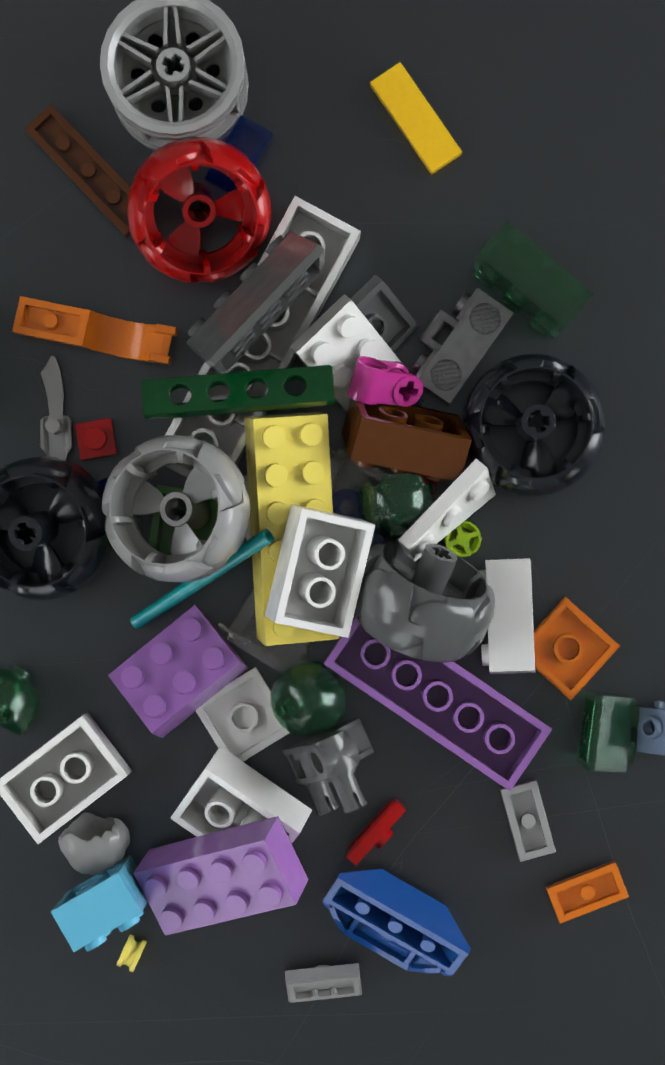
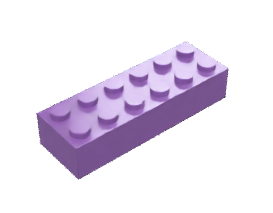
[324,616,552,791]

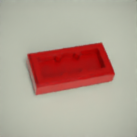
[346,797,406,866]

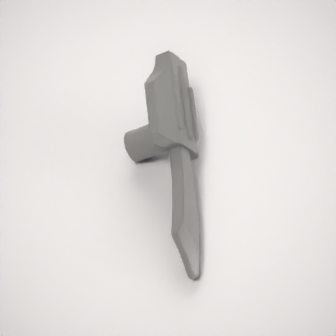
[40,355,72,461]

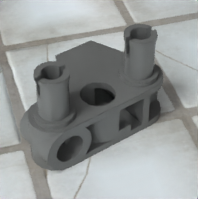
[282,718,374,816]

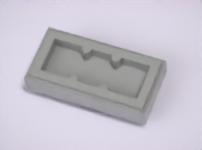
[285,963,362,1003]

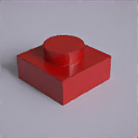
[74,418,119,461]

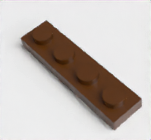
[24,104,131,238]

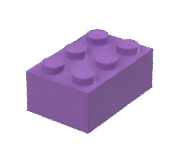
[108,605,248,738]

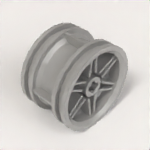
[100,0,249,151]

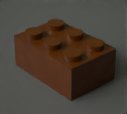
[341,398,472,483]

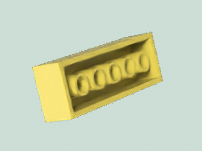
[244,412,339,646]

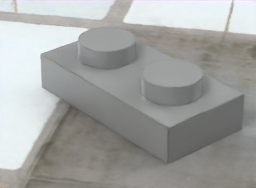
[499,779,556,862]

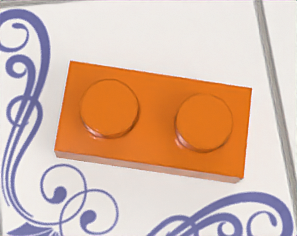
[545,860,629,924]

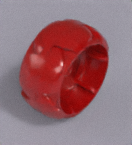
[127,137,271,283]

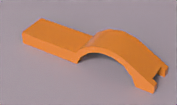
[12,296,178,365]

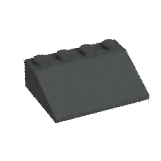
[186,231,325,374]

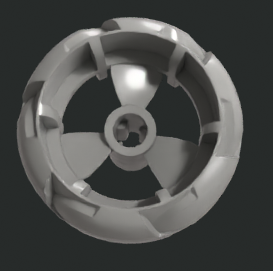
[102,435,251,583]

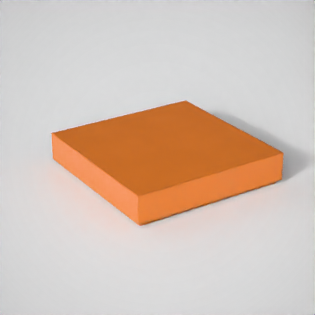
[534,596,620,700]

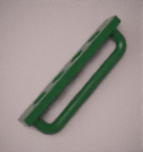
[141,365,335,419]

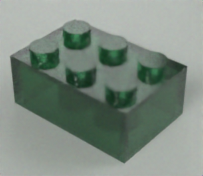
[473,220,594,338]

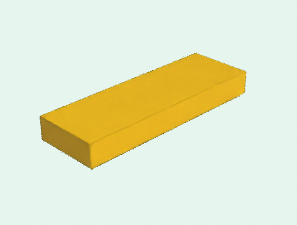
[370,62,462,175]

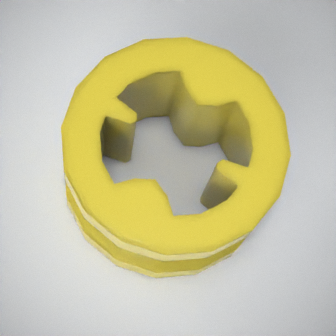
[116,934,147,973]

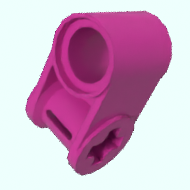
[347,356,423,407]

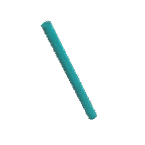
[130,529,274,629]

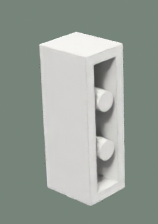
[479,558,535,674]

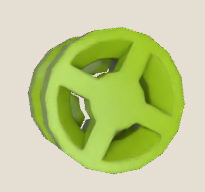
[443,521,482,558]

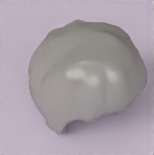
[58,812,130,876]

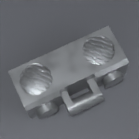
[411,288,514,407]

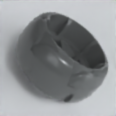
[354,538,495,663]

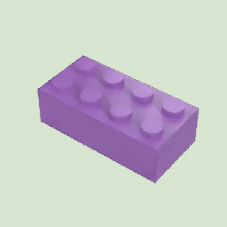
[133,816,309,936]

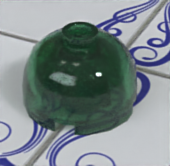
[359,474,434,542]
[270,660,345,737]
[0,666,40,735]

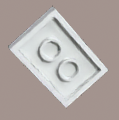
[290,294,403,413]

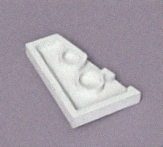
[398,459,496,562]

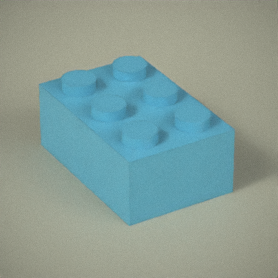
[51,855,148,952]

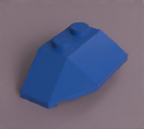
[322,869,471,977]

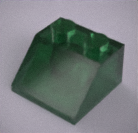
[577,690,640,772]

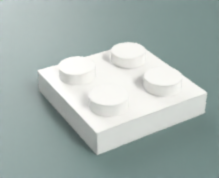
[196,667,295,762]

